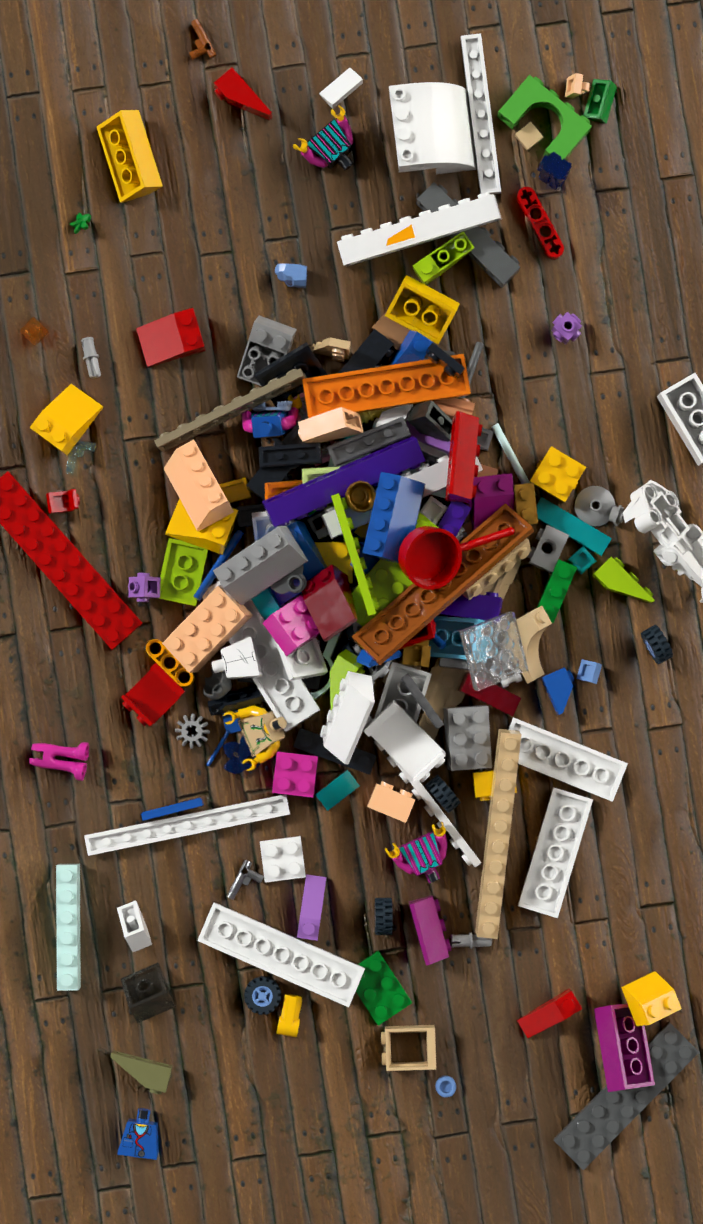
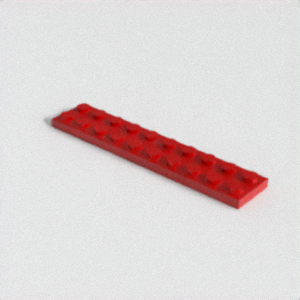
[0,471,143,650]

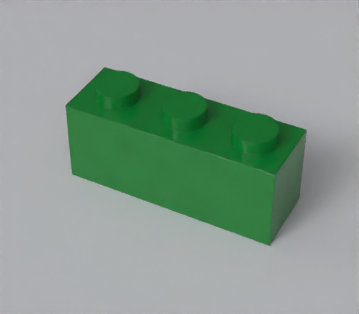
[536,559,577,625]

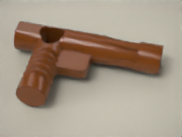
[189,19,217,60]

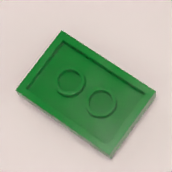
[356,950,413,1026]

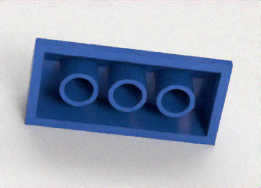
[362,472,426,563]

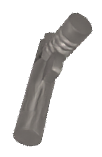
[227,860,264,900]

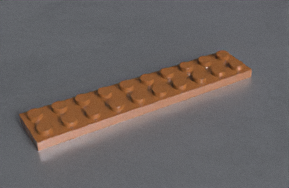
[352,503,534,665]

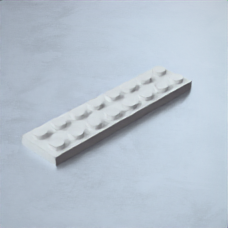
[202,581,321,732]
[197,902,365,1007]

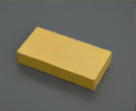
[219,477,251,503]

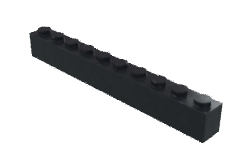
[246,329,394,501]

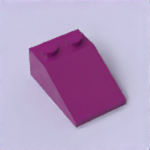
[469,473,514,532]

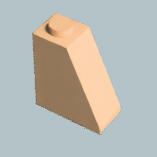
[298,407,363,443]

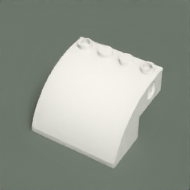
[389,82,477,174]

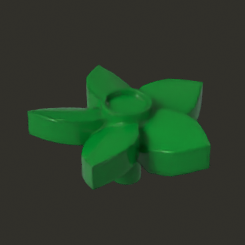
[70,213,91,234]

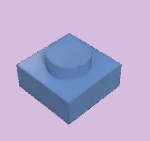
[576,659,602,684]

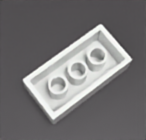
[657,373,703,466]

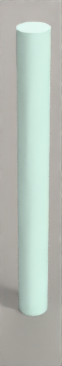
[491,423,536,495]

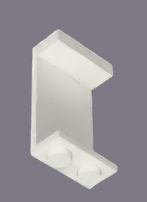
[363,699,446,784]

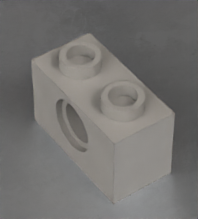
[527,525,569,574]

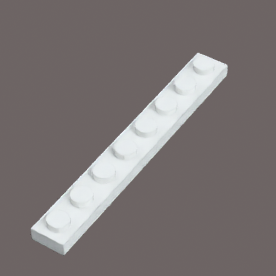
[461,33,501,195]

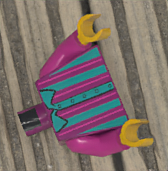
[385,822,448,883]

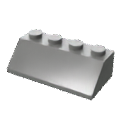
[213,526,308,605]

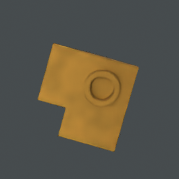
[398,640,431,667]

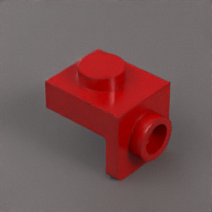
[46,489,80,514]

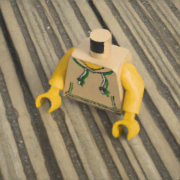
[223,705,287,771]

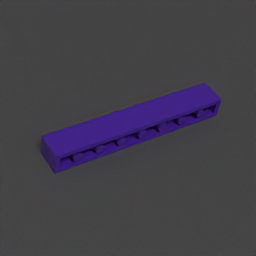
[262,436,425,527]

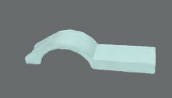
[310,631,342,701]

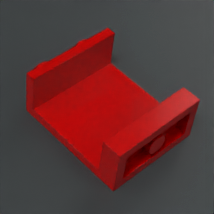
[121,663,186,727]

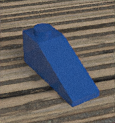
[389,330,433,365]

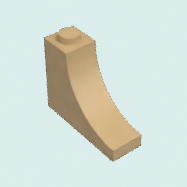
[498,606,552,684]

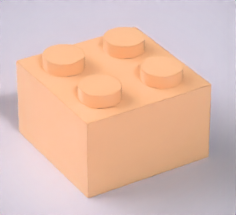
[367,781,415,823]

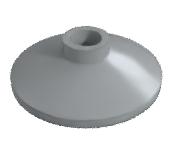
[574,486,615,527]

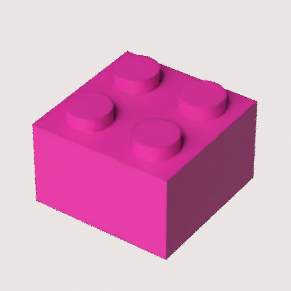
[263,595,320,656]
[272,751,318,798]

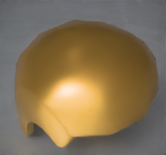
[345,481,376,513]

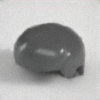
[203,668,232,700]

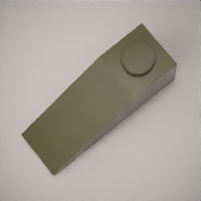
[110,1050,173,1095]

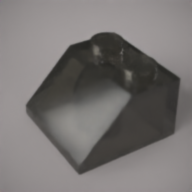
[121,963,176,1023]

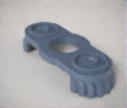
[252,401,292,411]

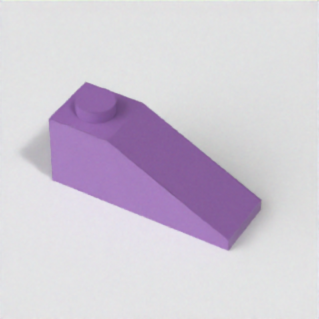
[297,874,327,941]

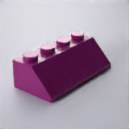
[594,1003,655,1092]

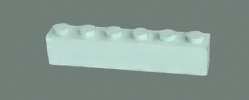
[56,864,81,991]

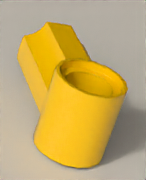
[277,994,302,1037]

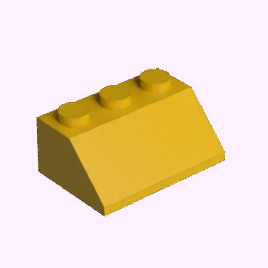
[385,275,460,344]

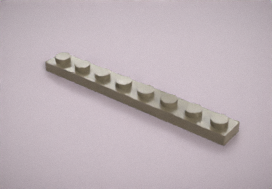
[154,369,307,452]

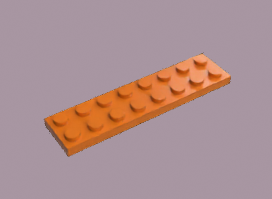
[302,354,471,418]

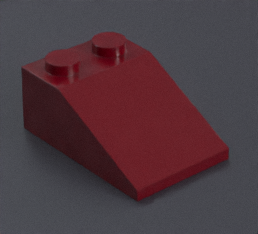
[302,564,358,642]

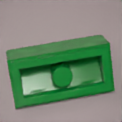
[583,79,617,124]

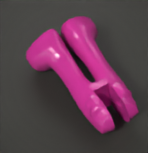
[29,742,89,781]

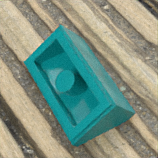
[315,770,360,811]

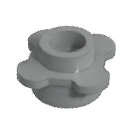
[609,505,624,526]

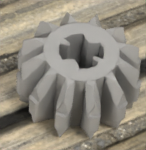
[175,714,210,749]

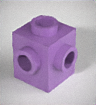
[551,312,582,344]
[128,573,161,602]

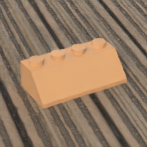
[164,440,234,531]

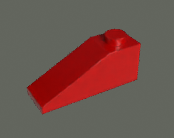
[214,67,272,120]
[517,988,582,1038]

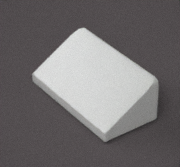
[319,68,363,109]

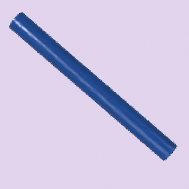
[193,529,244,601]

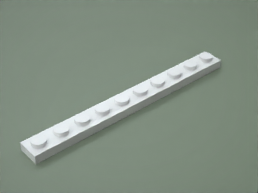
[365,715,482,867]
[84,794,290,856]

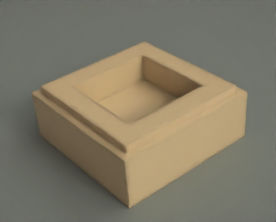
[515,122,543,151]

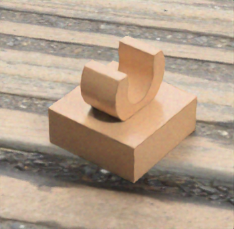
[565,73,590,99]

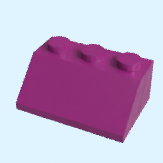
[409,895,452,966]

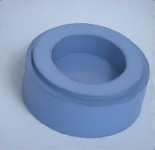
[435,1075,456,1097]

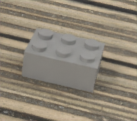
[443,705,492,771]

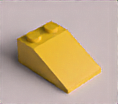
[30,384,103,456]
[165,498,238,555]

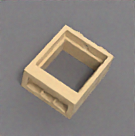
[381,1025,436,1071]

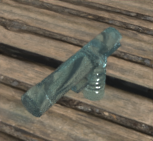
[66,439,96,475]

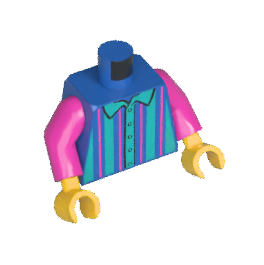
[241,394,302,438]

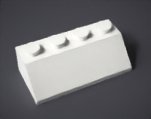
[320,671,375,764]

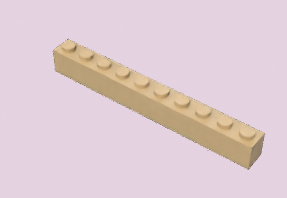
[475,729,522,939]

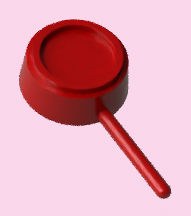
[398,526,515,590]

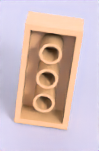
[162,586,253,673]

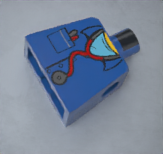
[117,1108,159,1160]

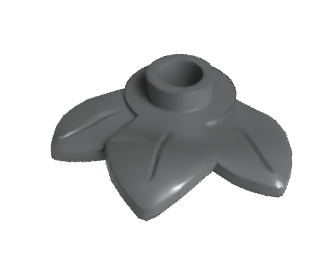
[270,565,307,594]

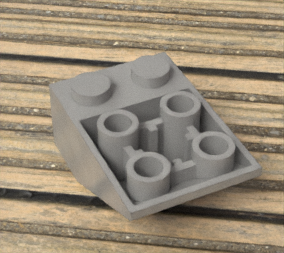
[237,315,297,386]

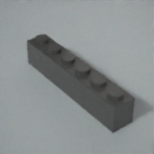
[416,182,520,288]

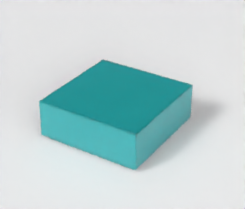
[567,546,596,575]

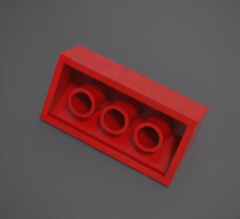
[445,411,482,503]

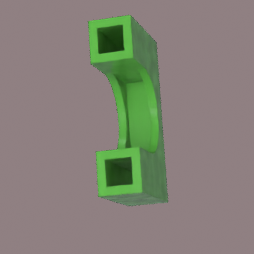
[497,75,592,168]

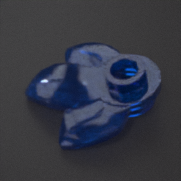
[223,735,260,774]

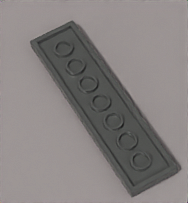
[553,1022,699,1170]

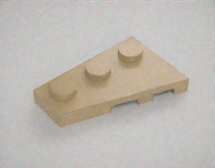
[310,337,351,362]

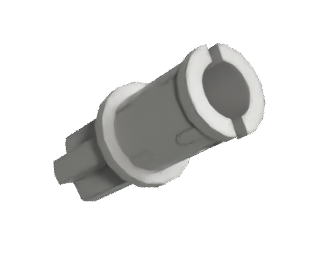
[81,337,101,378]
[450,932,492,949]

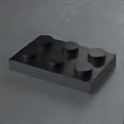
[255,342,328,407]

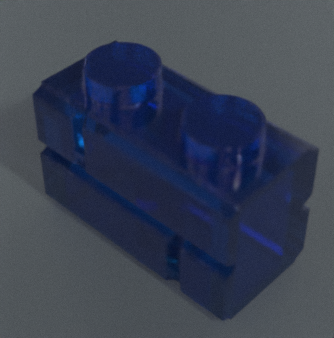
[538,152,572,190]

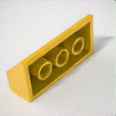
[97,110,163,203]

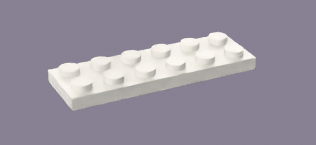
[508,717,628,802]
[518,787,593,918]

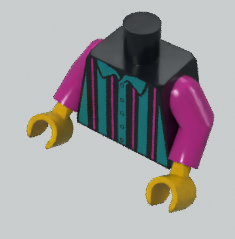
[293,105,353,171]

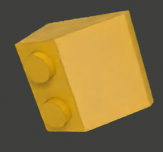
[621,971,682,1026]

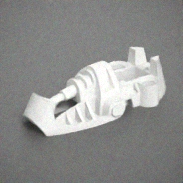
[623,480,703,603]

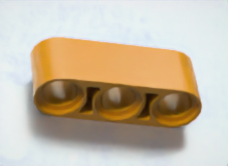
[146,639,195,687]

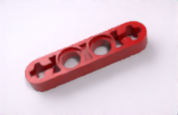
[517,186,564,260]

